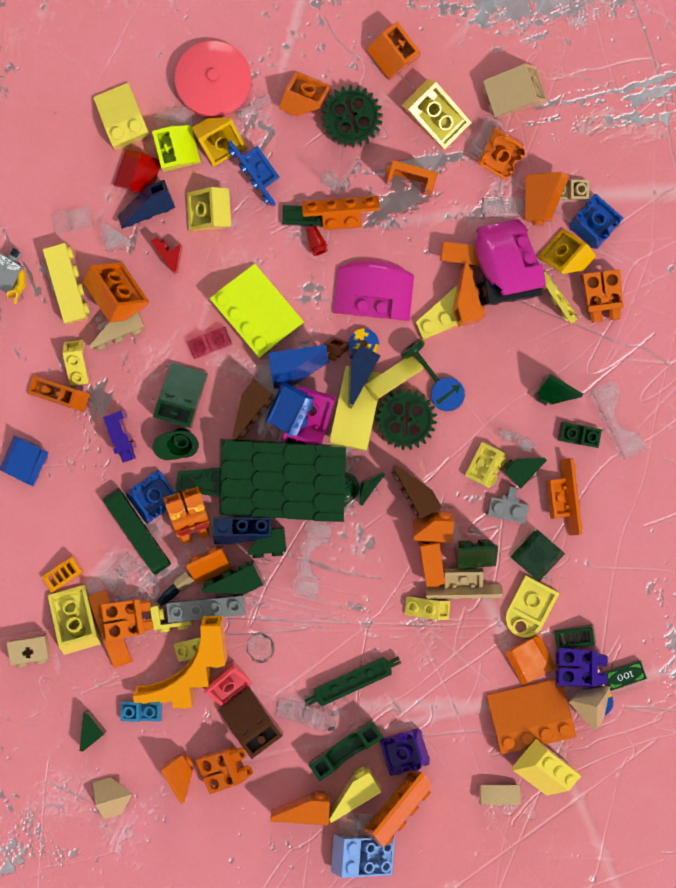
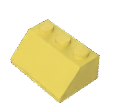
[511,739,581,796]

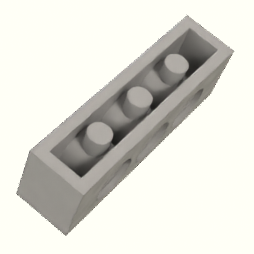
[166,594,247,623]

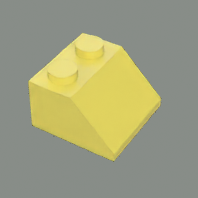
[186,187,231,231]

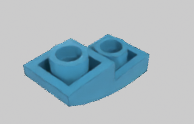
[121,701,162,722]

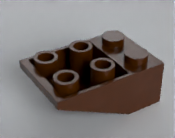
[233,379,274,439]
[391,465,442,519]
[218,687,283,759]

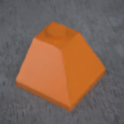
[279,71,331,116]
[413,511,454,543]
[161,752,194,804]

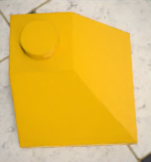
[191,118,247,167]
[538,228,596,274]

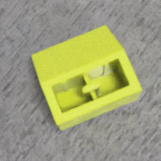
[152,125,201,172]

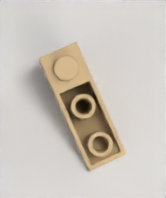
[89,311,146,351]

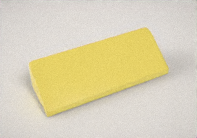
[365,356,424,401]

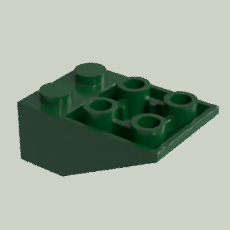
[153,363,208,428]
[455,539,498,569]
[201,561,265,594]

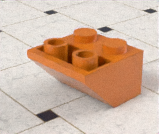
[366,21,421,80]
[186,545,233,585]

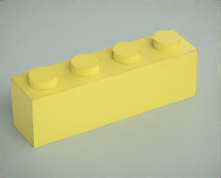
[43,243,90,325]

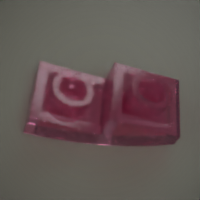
[187,327,232,359]

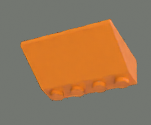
[486,679,577,755]
[363,771,432,847]

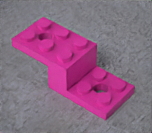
[282,386,336,444]

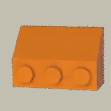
[83,262,149,323]

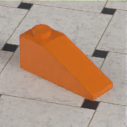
[27,375,90,412]

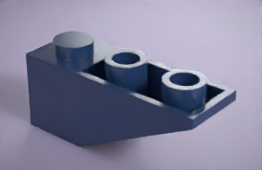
[118,180,175,229]
[213,518,271,544]

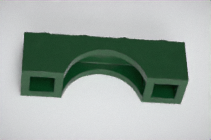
[309,719,383,782]

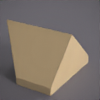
[569,686,611,731]
[93,777,132,819]

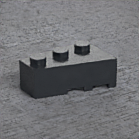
[475,277,542,306]

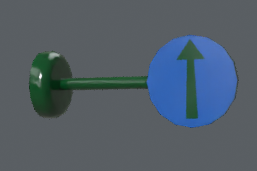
[400,338,465,411]

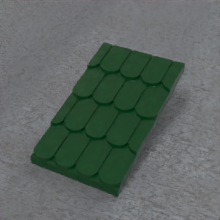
[219,439,346,522]

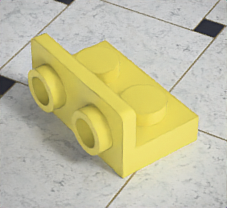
[465,442,507,489]

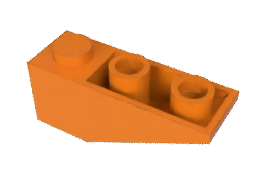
[453,263,485,327]

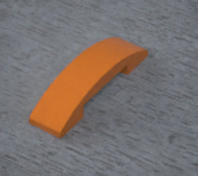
[88,590,132,668]

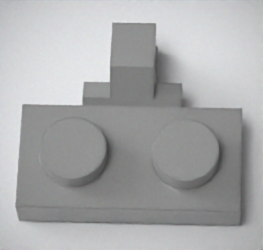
[487,486,529,524]

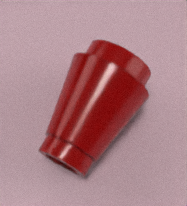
[306,226,328,256]

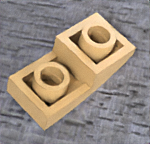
[560,179,589,200]
[479,785,521,805]

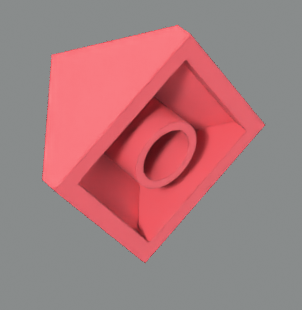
[204,660,252,706]

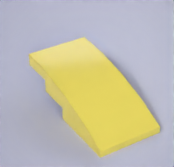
[329,366,382,451]

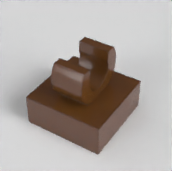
[324,337,350,361]

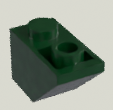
[248,528,287,558]

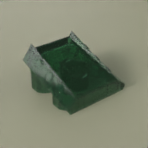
[510,529,565,582]

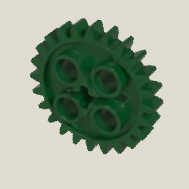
[321,85,383,149]
[375,388,437,450]

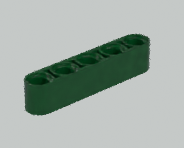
[102,487,171,576]

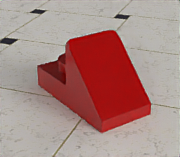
[151,237,182,274]

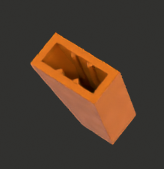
[525,172,569,226]
[418,541,445,587]

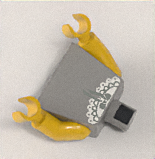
[0,247,26,304]

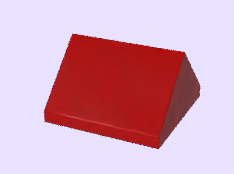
[114,149,161,194]

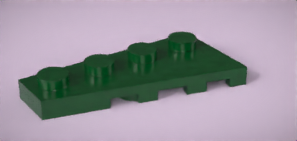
[175,467,220,497]

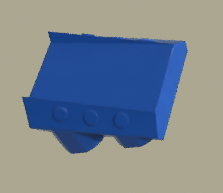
[569,194,623,249]
[266,382,314,436]
[0,435,49,486]
[126,470,176,524]

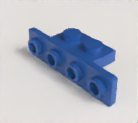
[227,141,280,207]

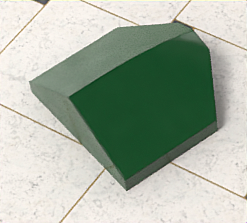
[359,472,385,506]

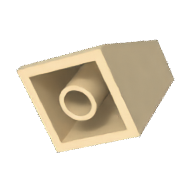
[483,64,548,118]

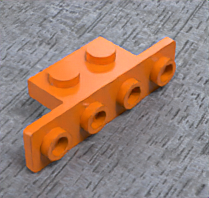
[302,196,380,230]
[546,458,583,535]

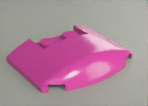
[475,219,546,296]
[333,260,414,321]

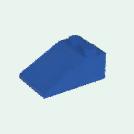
[268,345,329,389]

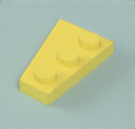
[543,271,579,324]
[416,286,457,340]

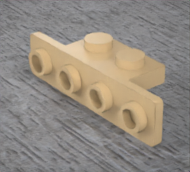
[425,568,503,600]

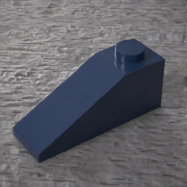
[348,344,380,409]

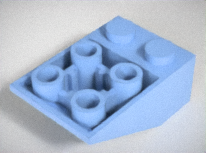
[331,833,395,878]

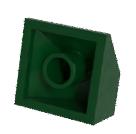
[534,374,583,406]

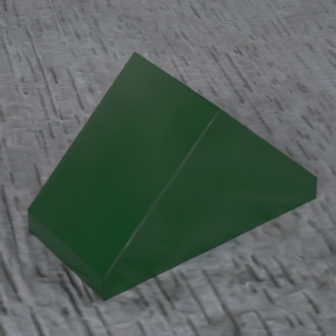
[79,710,107,752]

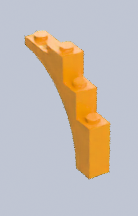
[133,616,227,709]

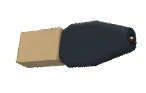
[156,572,194,606]

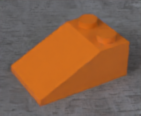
[270,790,330,825]

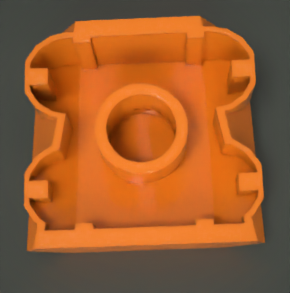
[477,127,526,181]
[505,635,556,685]

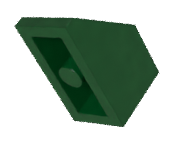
[502,458,547,488]

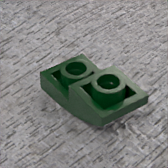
[558,422,602,448]

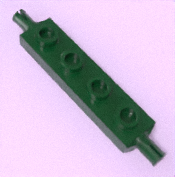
[304,656,402,707]

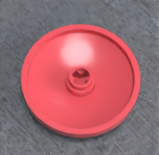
[175,41,251,118]

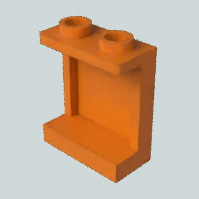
[384,160,438,197]

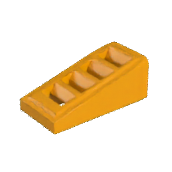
[41,556,84,593]

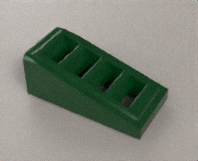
[554,624,596,649]

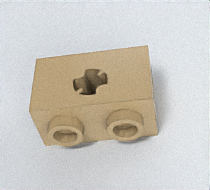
[7,634,52,668]

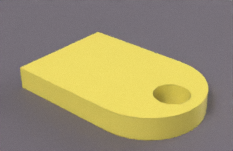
[505,575,560,638]

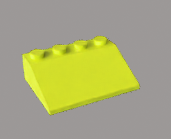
[210,264,304,359]

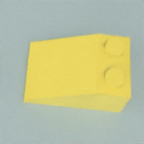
[401,78,472,150]
[93,83,151,151]
[48,585,101,655]
[329,765,381,823]

